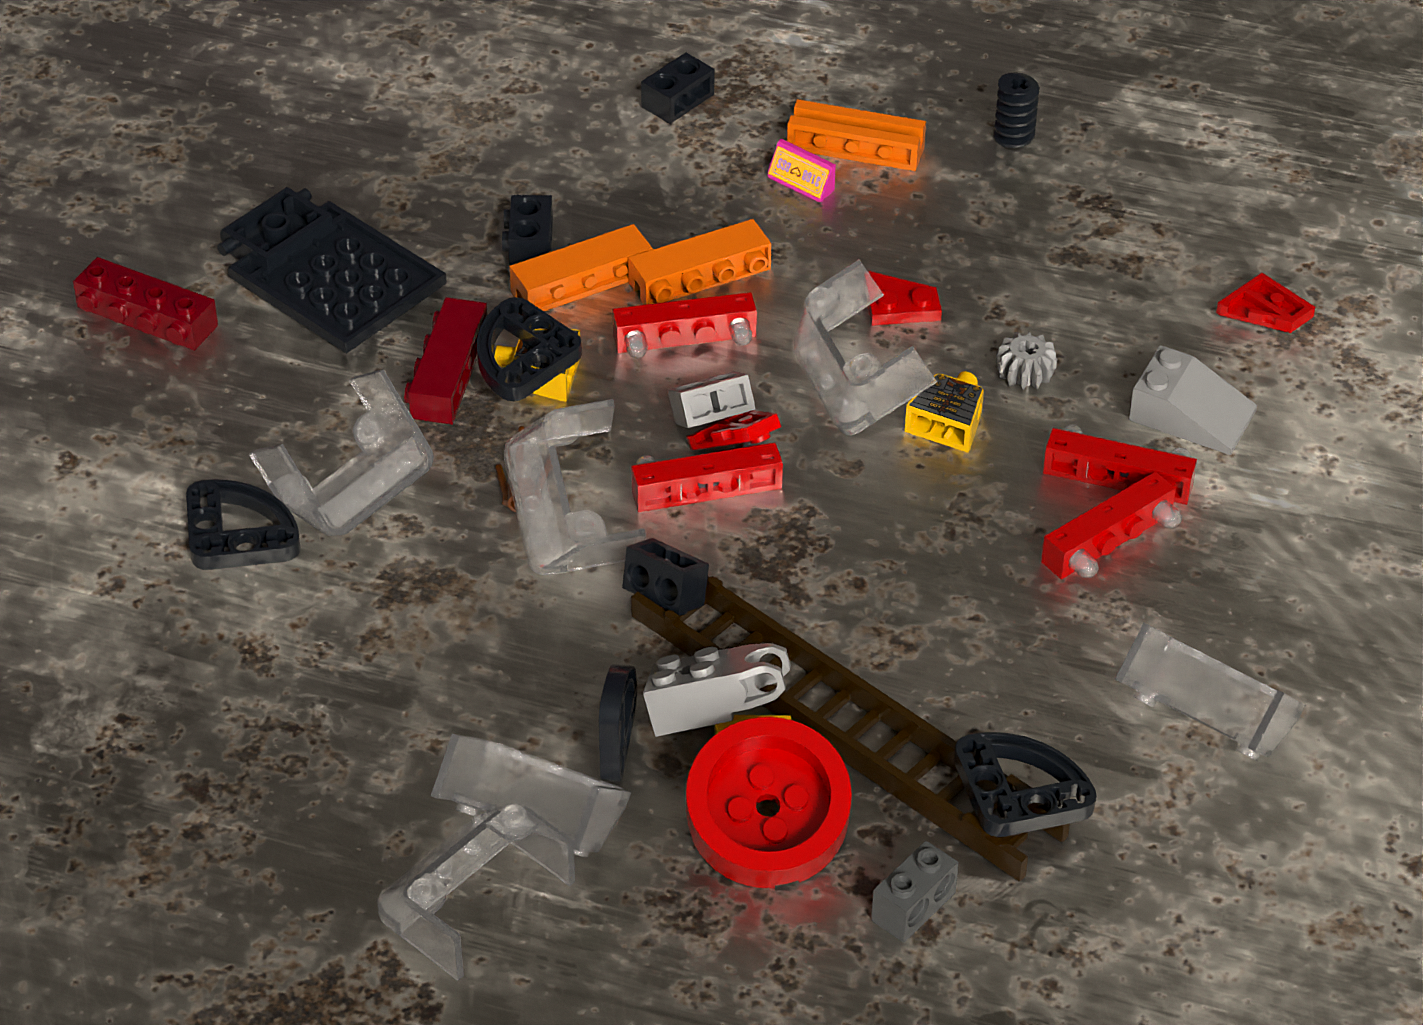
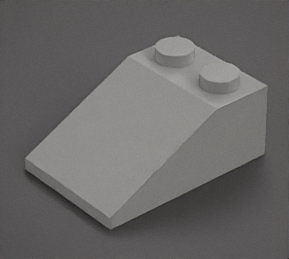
[1129,345,1257,455]

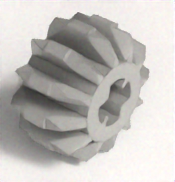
[996,331,1057,390]

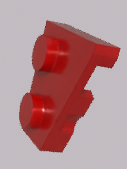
[862,271,942,326]
[1216,273,1315,333]
[686,410,781,450]

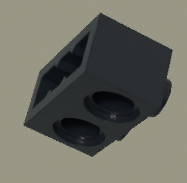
[641,52,715,124]
[502,195,553,266]
[622,538,709,615]

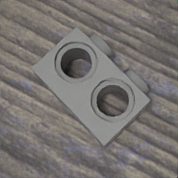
[668,371,756,428]

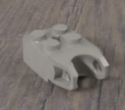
[643,643,791,737]

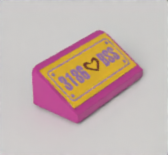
[768,139,836,202]

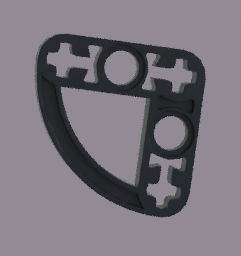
[477,297,582,402]
[186,479,301,570]
[599,664,637,782]
[954,732,1097,837]

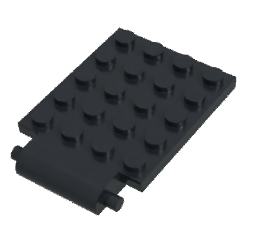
[217,187,447,354]

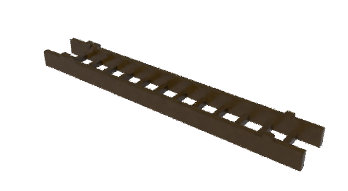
[631,576,1070,882]

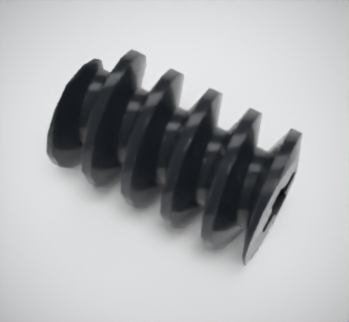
[993,72,1040,148]

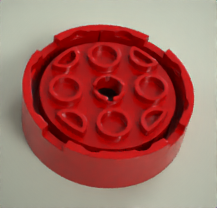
[686,717,852,888]

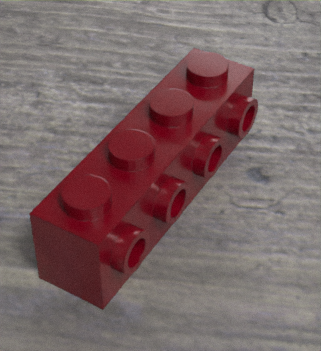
[73,257,218,351]
[404,297,487,425]

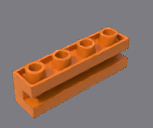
[787,99,926,171]
[628,219,772,305]
[509,224,653,311]

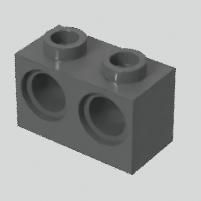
[871,841,959,943]

